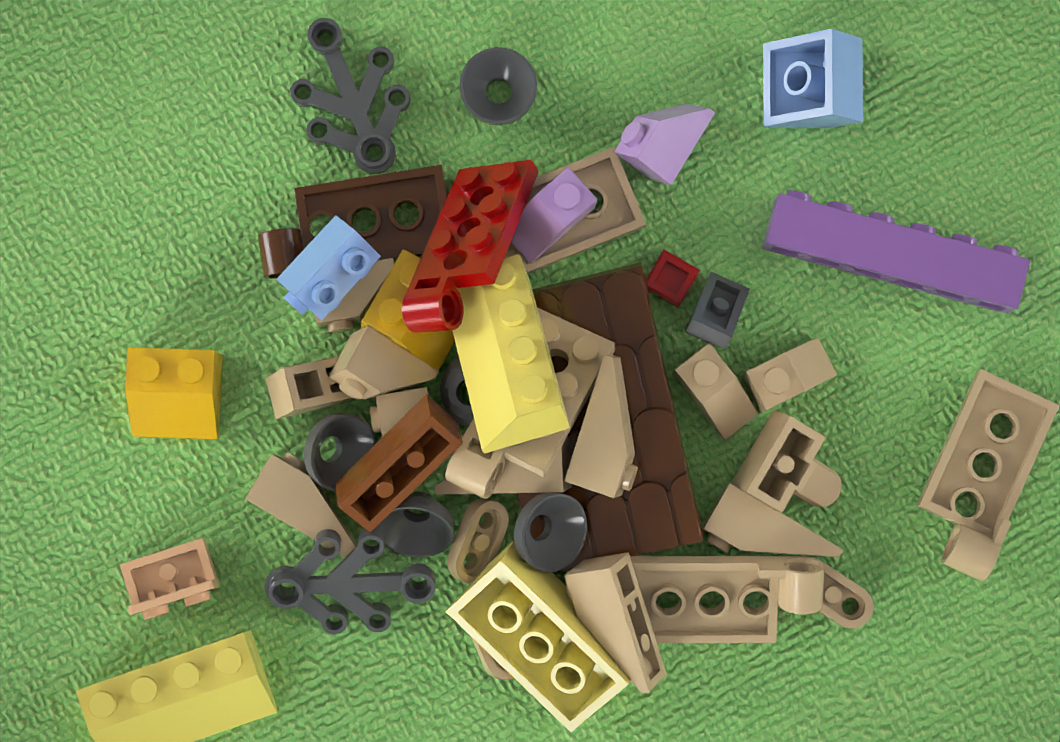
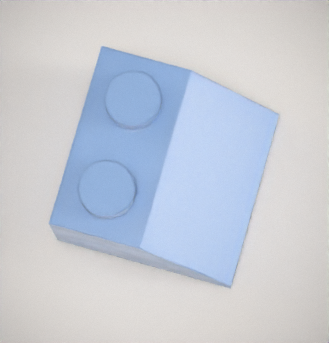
[763,29,863,128]

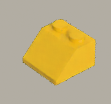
[361,249,455,371]
[125,347,223,440]

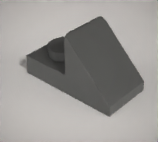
[685,272,750,349]

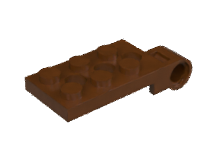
[257,165,447,279]

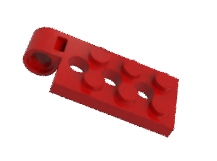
[402,159,539,333]

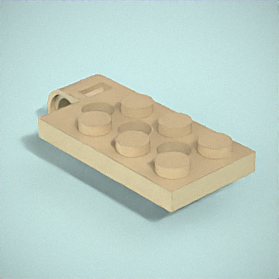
[456,147,646,274]
[445,308,615,499]
[916,369,1060,582]
[630,556,824,643]

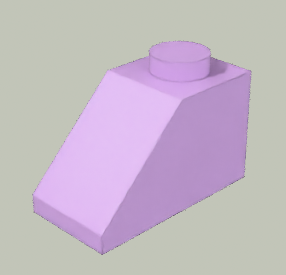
[614,104,715,185]
[511,167,597,265]

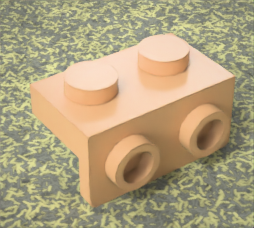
[119,538,220,620]

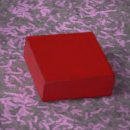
[645,249,700,308]

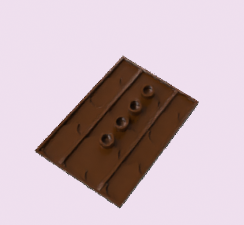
[517,262,704,574]

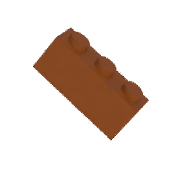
[335,394,463,532]

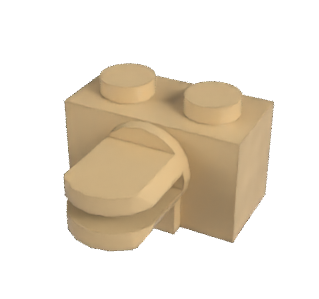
[731,410,841,513]

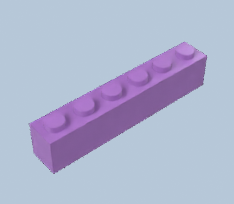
[762,190,1031,314]

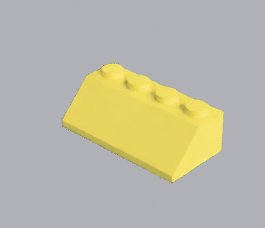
[452,254,570,454]
[446,540,630,732]
[75,630,278,742]

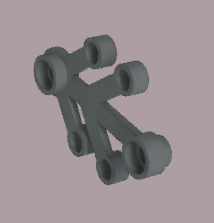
[290,18,411,174]
[265,528,436,634]

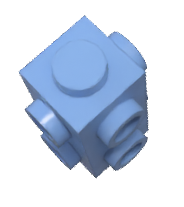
[276,215,381,321]

